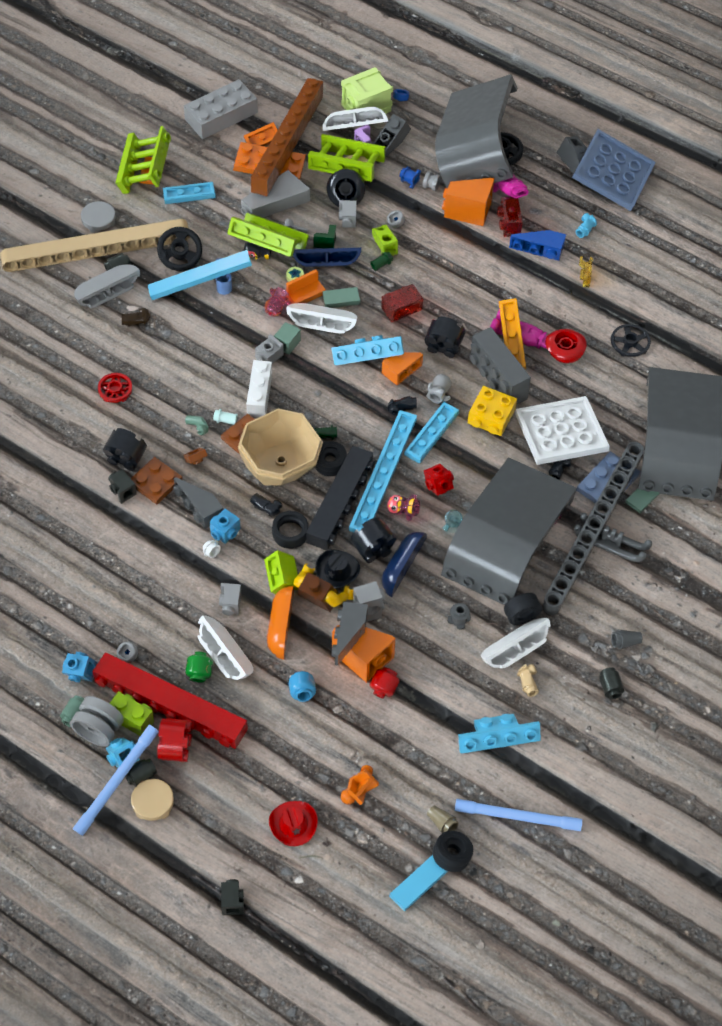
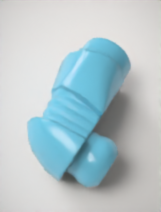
[576,213,597,238]

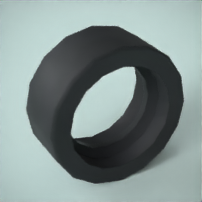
[272,511,309,549]

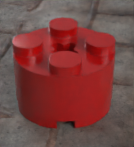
[157,718,192,762]

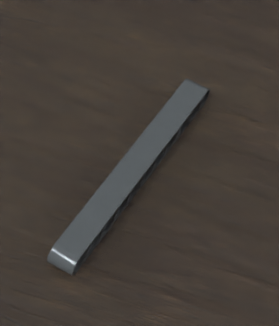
[542,442,644,615]

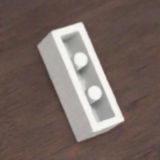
[246,360,272,418]

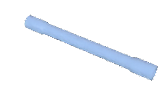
[73,724,159,836]
[455,799,582,832]

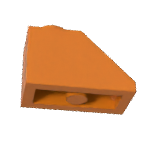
[382,352,423,386]

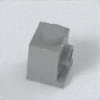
[339,200,356,228]
[255,334,284,364]
[219,583,242,616]

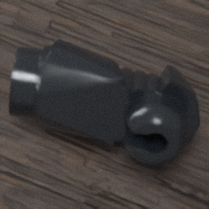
[388,396,417,415]
[549,459,572,480]
[250,493,282,517]

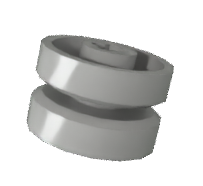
[70,696,124,747]

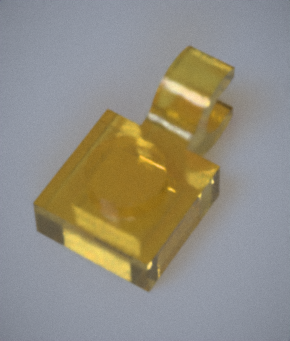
[579,256,593,288]

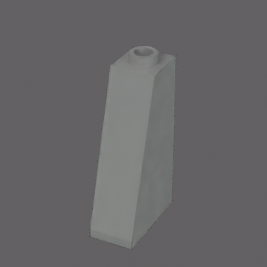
[241,170,310,218]

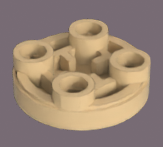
[131,779,174,821]

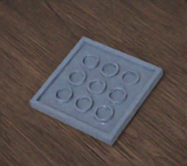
[572,129,656,211]

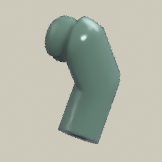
[185,415,209,435]

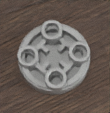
[81,201,116,233]

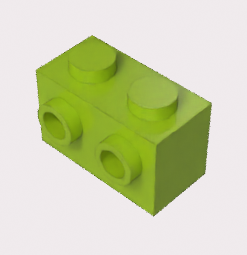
[109,691,154,736]

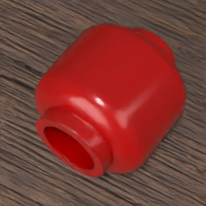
[370,667,400,699]

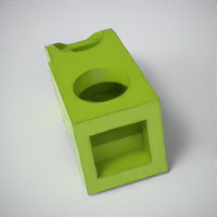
[372,225,398,255]

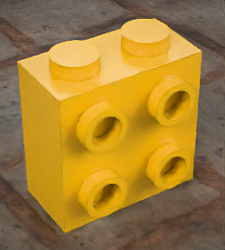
[468,386,517,436]

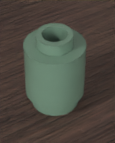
[60,695,84,727]

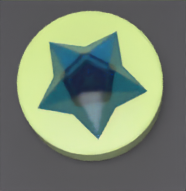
[286,267,304,282]

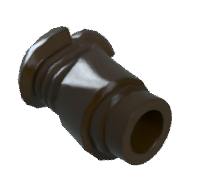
[121,308,150,327]

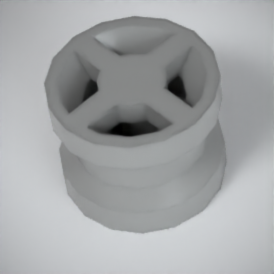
[423,171,441,191]

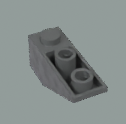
[373,114,411,164]
[556,136,587,186]
[173,477,224,528]
[332,602,368,665]

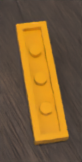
[499,298,527,369]

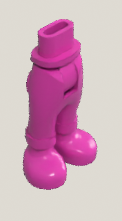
[493,173,529,198]
[490,309,547,349]

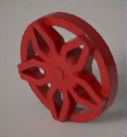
[98,373,132,403]

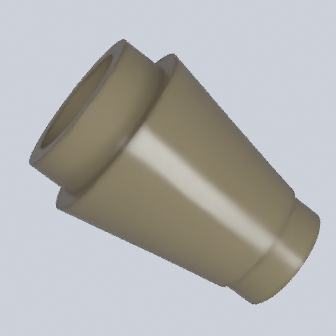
[427,805,459,833]

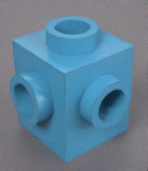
[210,508,241,544]
[62,652,98,683]

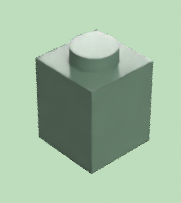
[274,322,301,355]

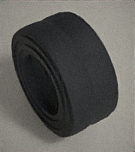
[315,441,347,476]
[504,593,542,625]
[432,831,473,872]

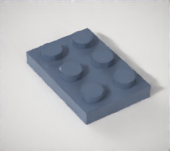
[576,451,641,504]

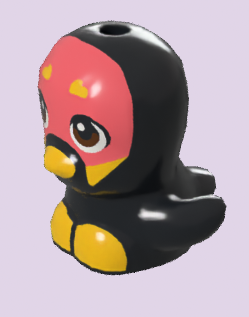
[243,242,272,260]

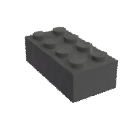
[470,327,531,405]

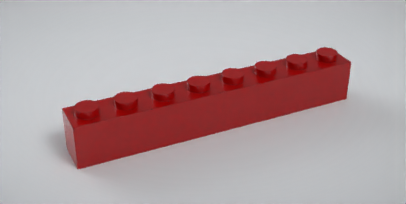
[92,652,248,749]

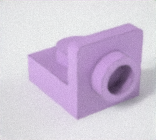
[354,125,371,144]

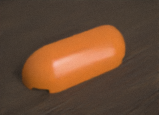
[267,586,294,660]

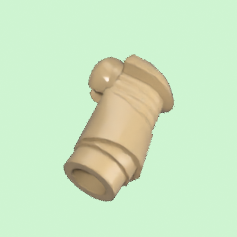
[517,664,539,697]

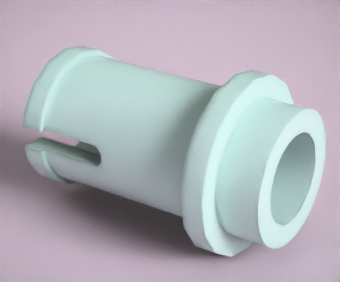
[213,409,238,425]

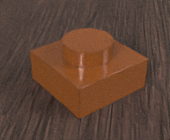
[183,447,208,465]

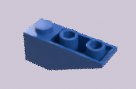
[509,230,566,261]

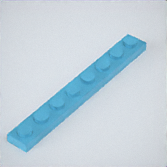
[349,410,417,533]

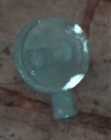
[442,510,463,532]

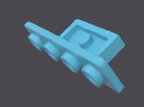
[331,335,404,365]
[458,714,541,754]

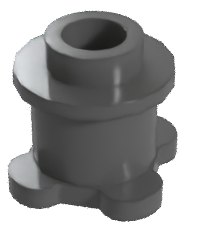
[447,603,471,630]

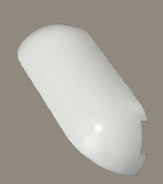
[323,107,388,131]
[287,303,357,334]
[198,615,253,680]
[481,618,551,668]

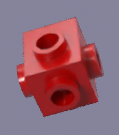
[424,464,454,496]

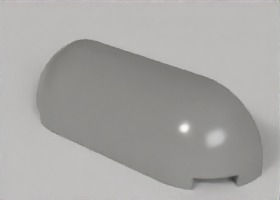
[74,264,140,308]

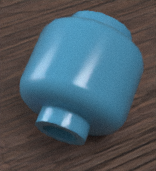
[288,671,316,702]

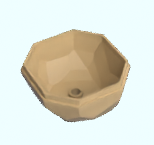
[238,408,323,486]

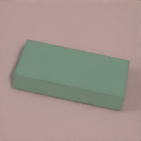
[323,287,360,308]
[625,488,659,513]

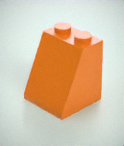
[442,178,494,226]
[332,625,396,683]

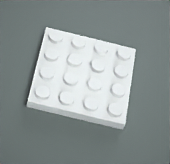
[515,396,610,465]

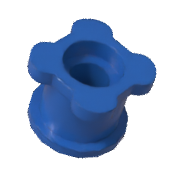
[399,166,421,189]

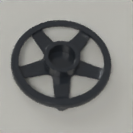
[610,324,651,357]

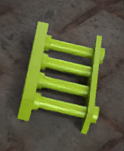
[115,126,171,194]
[308,134,385,182]
[227,212,309,257]

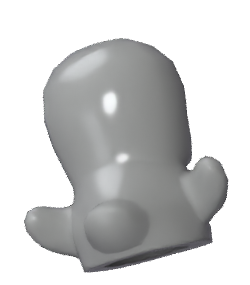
[426,374,452,404]

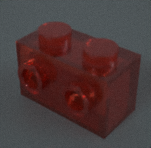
[497,197,523,237]
[381,284,423,322]

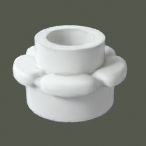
[203,540,221,558]

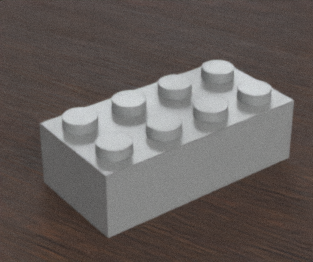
[184,79,258,139]

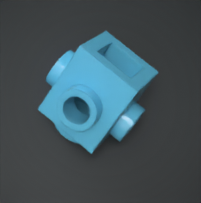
[106,737,140,768]

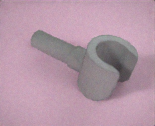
[284,219,308,233]

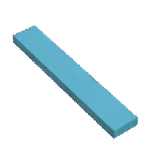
[148,250,252,300]

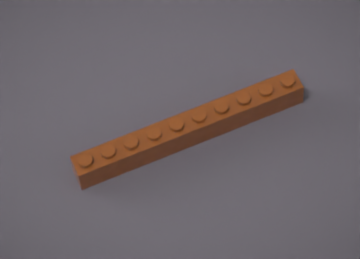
[251,78,323,196]

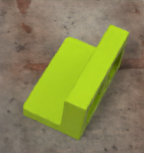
[264,550,298,594]

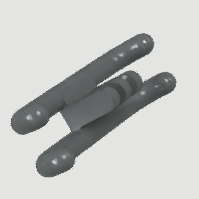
[574,513,652,562]

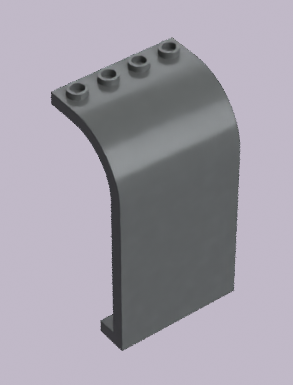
[435,74,518,188]
[638,367,722,501]
[441,457,577,605]

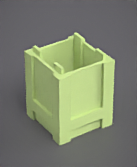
[341,67,393,114]

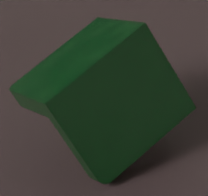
[313,225,336,249]

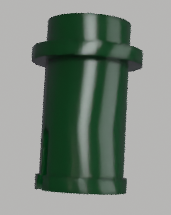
[370,252,393,271]
[314,425,338,440]

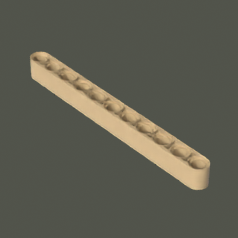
[0,219,190,272]

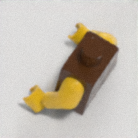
[294,563,353,613]

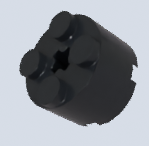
[424,317,465,358]
[103,428,147,471]
[351,517,397,563]

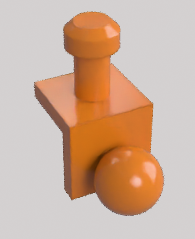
[340,765,379,805]

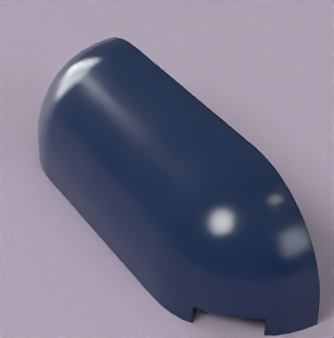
[293,247,361,267]
[381,532,427,597]

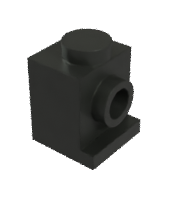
[108,469,137,504]
[221,879,244,915]

